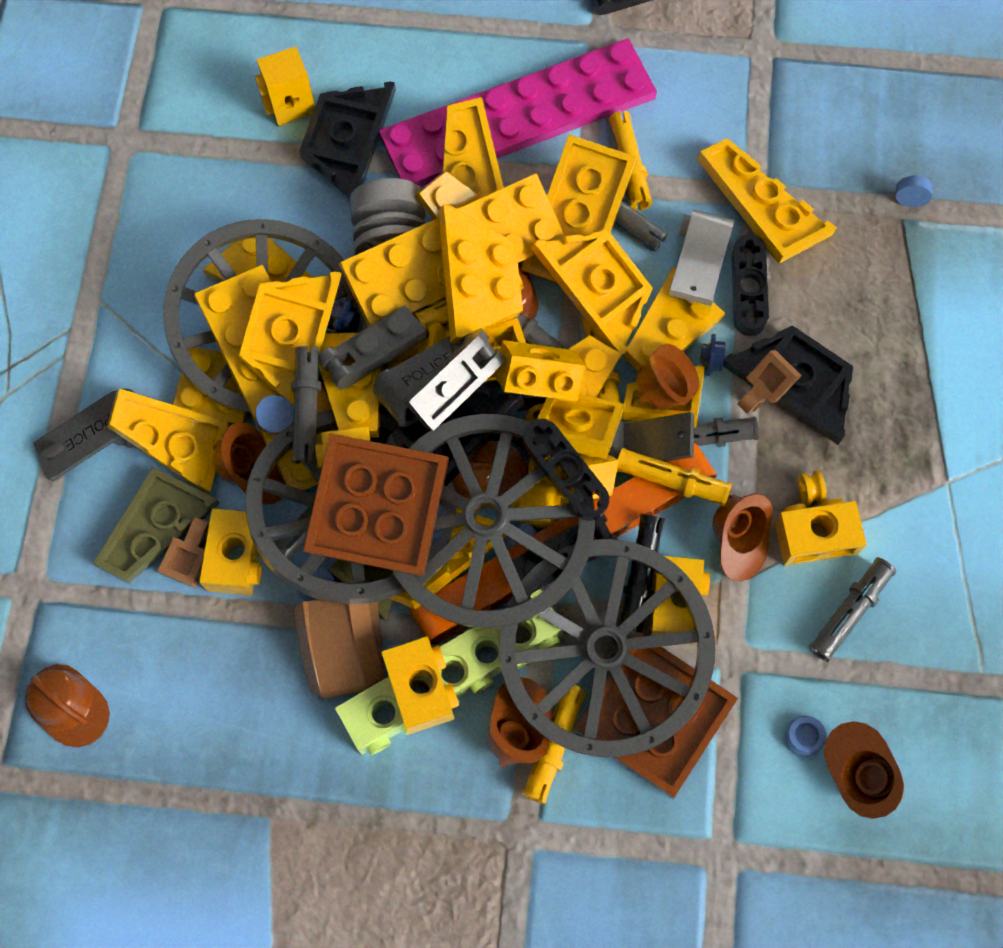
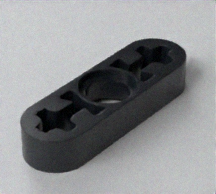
[731,235,769,336]
[523,419,609,521]

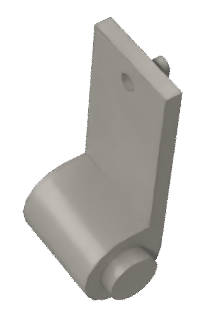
[669,209,734,306]

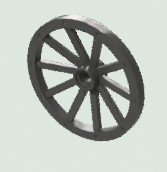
[163,219,359,415]
[246,410,456,604]
[392,414,595,628]
[499,539,715,757]

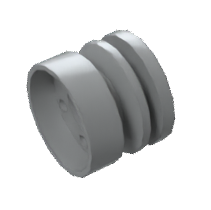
[349,178,426,256]

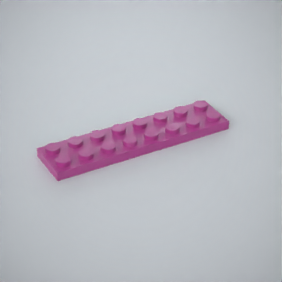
[380,38,657,187]

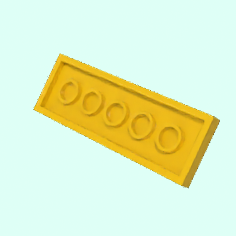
[339,173,565,327]
[194,265,338,491]

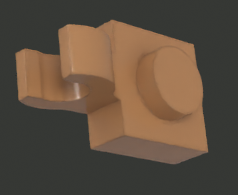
[737,350,802,414]
[157,517,209,588]

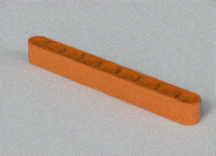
[410,443,717,644]

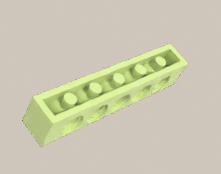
[335,589,564,755]

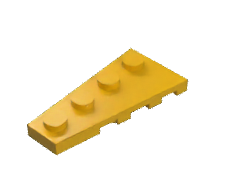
[697,138,837,264]

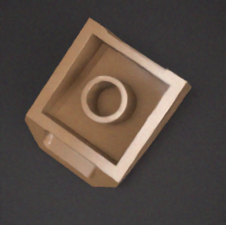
[294,600,386,699]

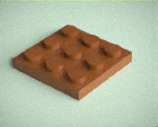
[303,433,449,577]
[573,632,738,799]

